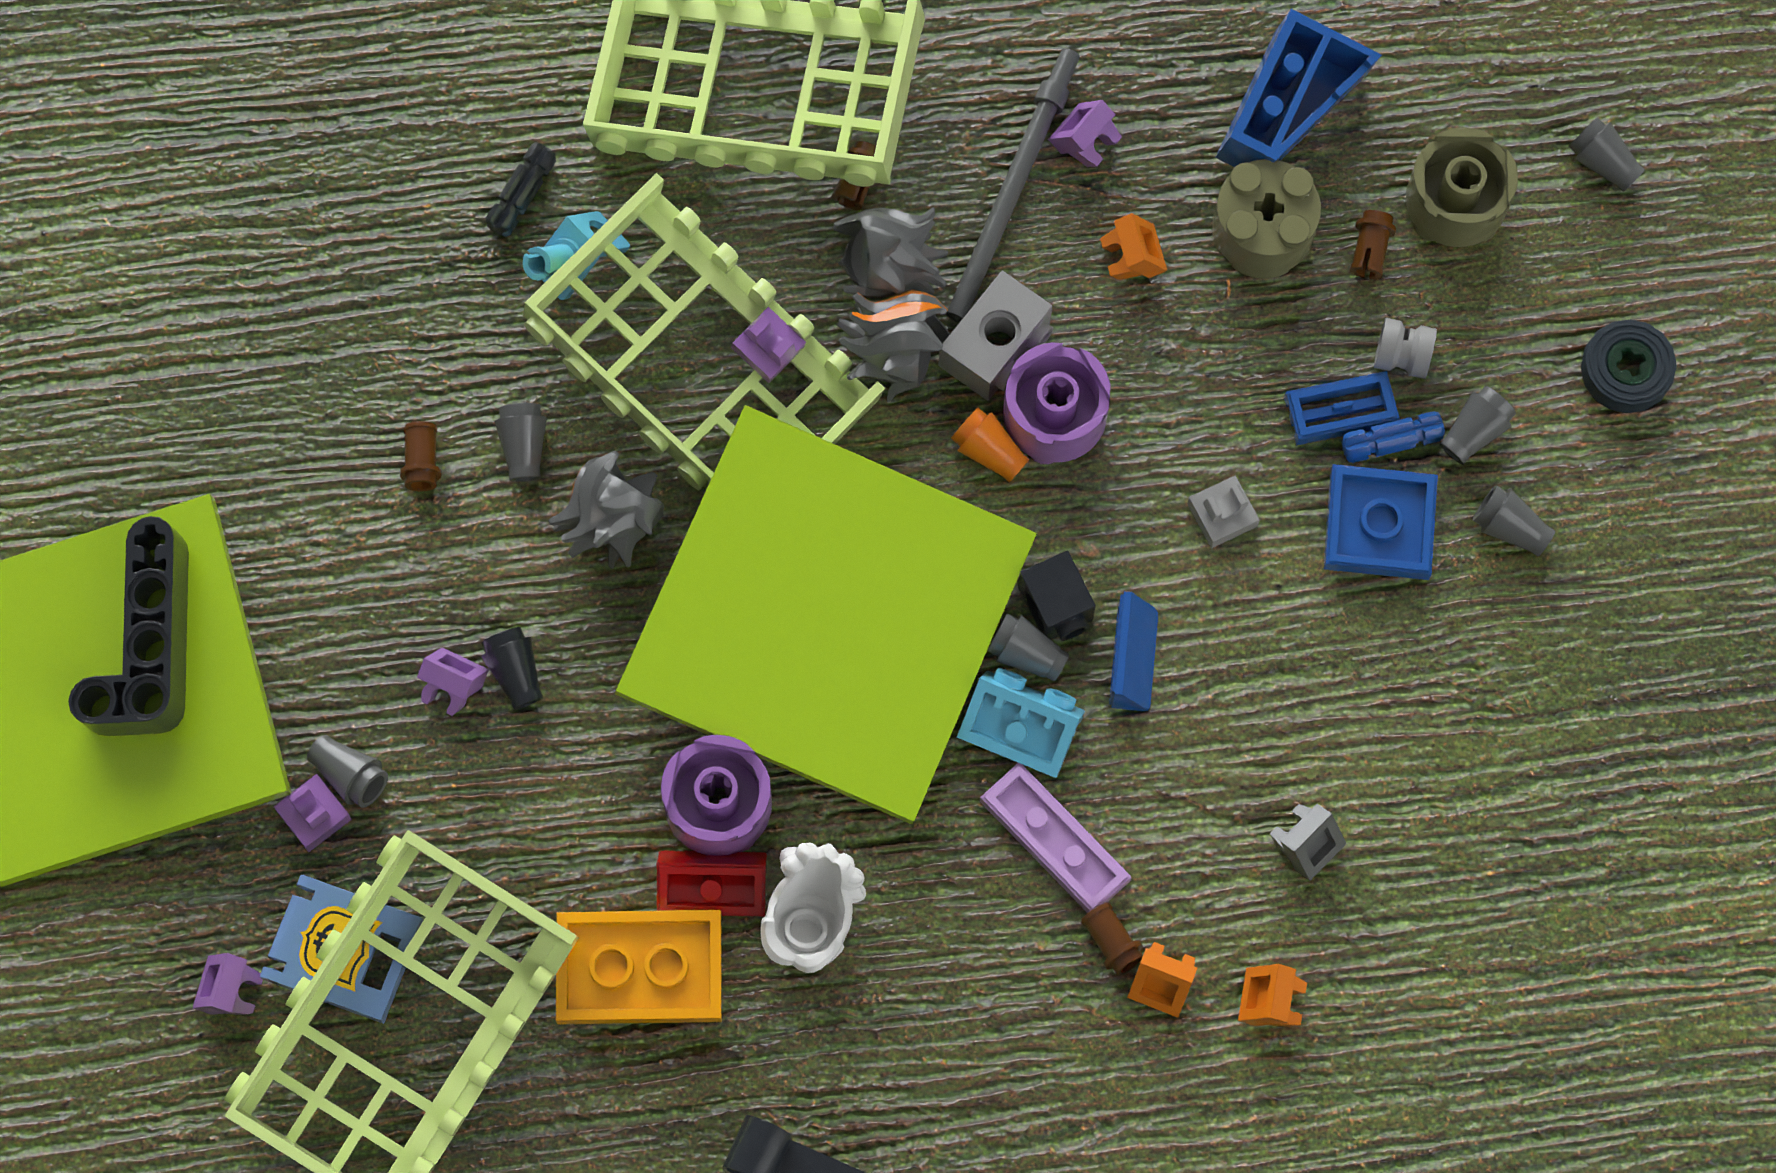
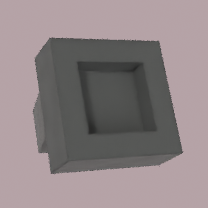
[1270,804,1347,881]

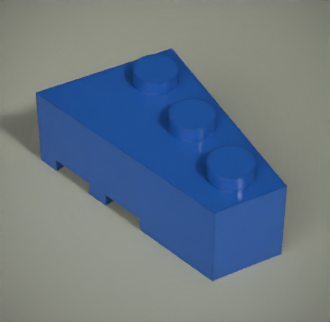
[1215,9,1382,168]

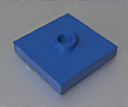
[1323,464,1438,580]

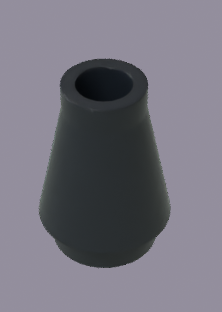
[481,627,544,710]

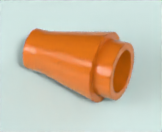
[951,407,1030,483]

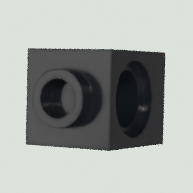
[1018,550,1096,641]

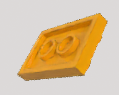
[556,910,722,1024]

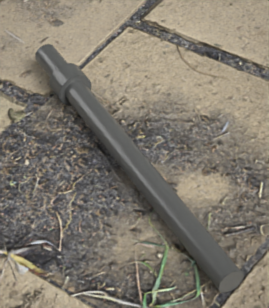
[946,48,1080,322]

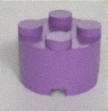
[1003,342,1111,464]
[661,735,772,856]

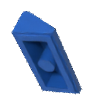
[1109,591,1158,711]

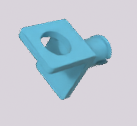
[522,211,630,300]

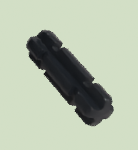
[486,142,556,237]

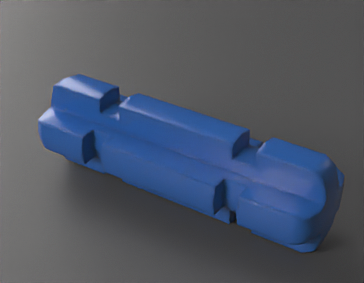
[1342,411,1445,463]

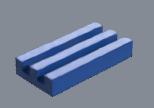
[1284,371,1400,445]

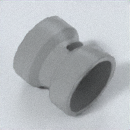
[1374,318,1437,379]

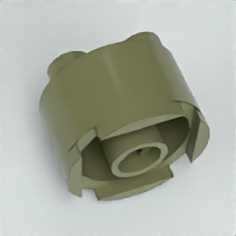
[1406,127,1518,247]
[1212,159,1321,279]

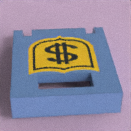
[260,875,423,1024]

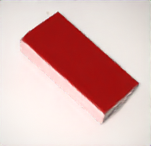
[657,850,767,917]

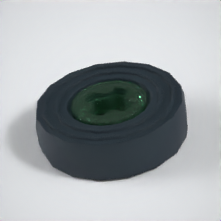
[1581,319,1677,413]

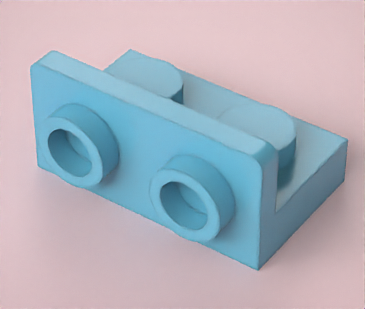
[957,668,1085,778]

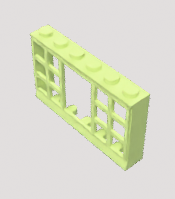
[583,0,925,187]
[523,173,885,490]
[224,830,579,1173]

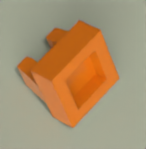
[1100,213,1167,280]
[1127,942,1197,1018]
[1238,964,1307,1027]

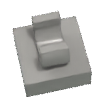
[1187,475,1260,548]

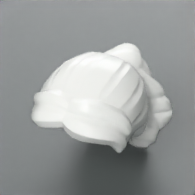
[761,842,866,973]

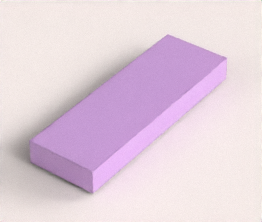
[980,763,1131,913]

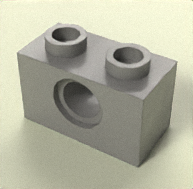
[938,270,1053,401]

